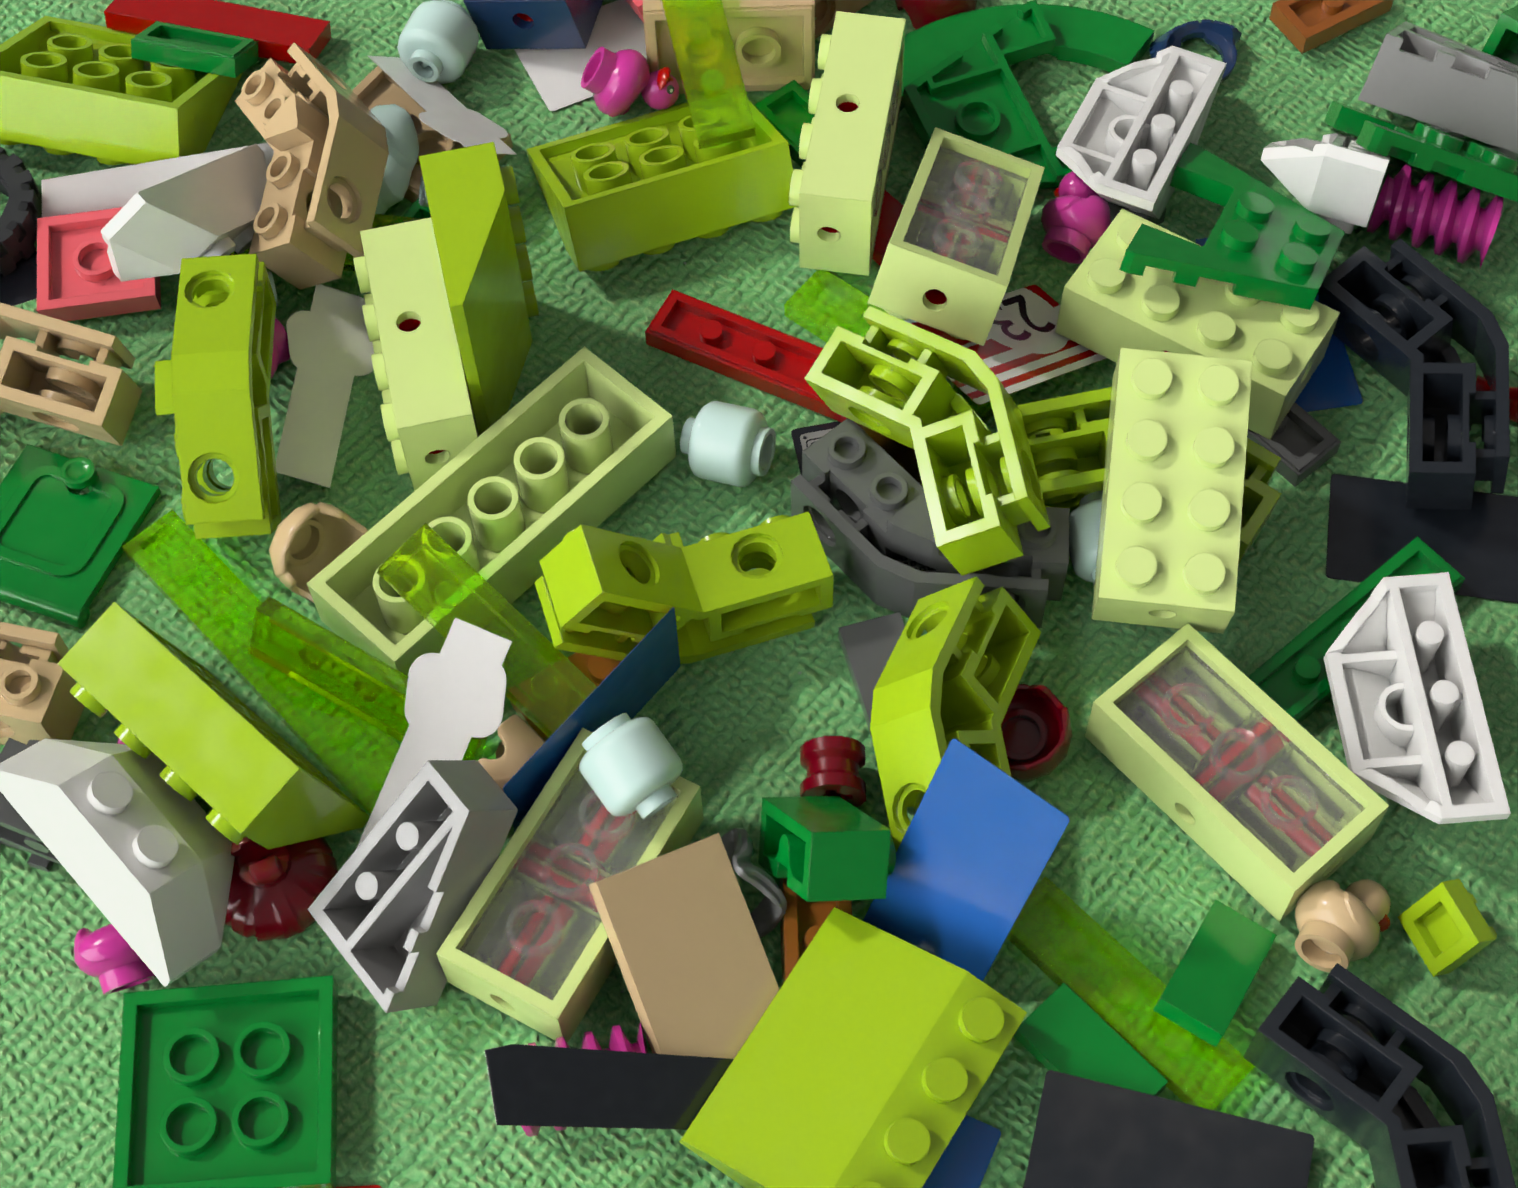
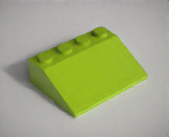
[0,16,243,165]
[526,88,798,272]
[419,142,539,436]
[57,602,370,850]
[679,907,1027,1188]

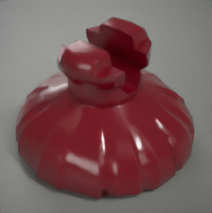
[225,837,338,942]

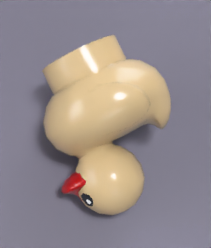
[1295,879,1391,973]

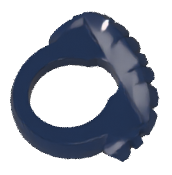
[1149,19,1242,83]

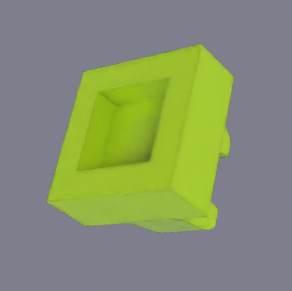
[1398,879,1497,977]

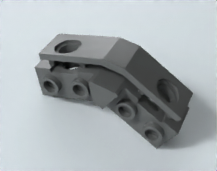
[791,418,1070,628]

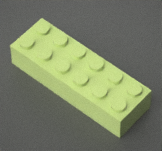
[307,346,676,696]

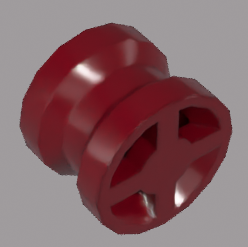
[800,736,866,808]

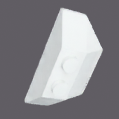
[1056,46,1227,219]
[1260,133,1390,234]
[101,143,267,282]
[1324,572,1511,824]
[0,738,235,987]

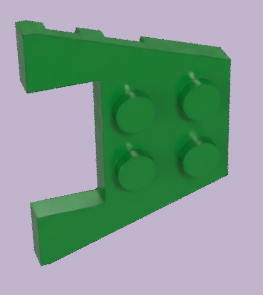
[902,0,1072,189]
[1324,100,1518,202]
[1119,142,1345,310]

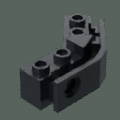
[1318,238,1510,510]
[1243,963,1516,1188]

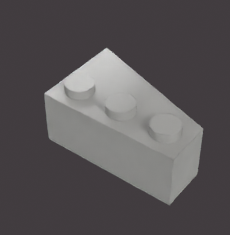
[1358,21,1518,160]
[307,760,518,1013]

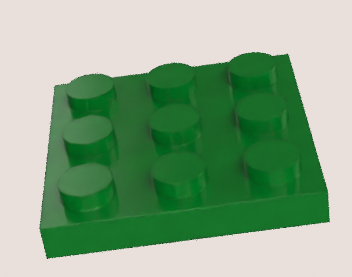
[112,975,338,1188]

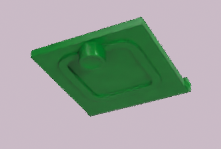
[0,444,161,629]

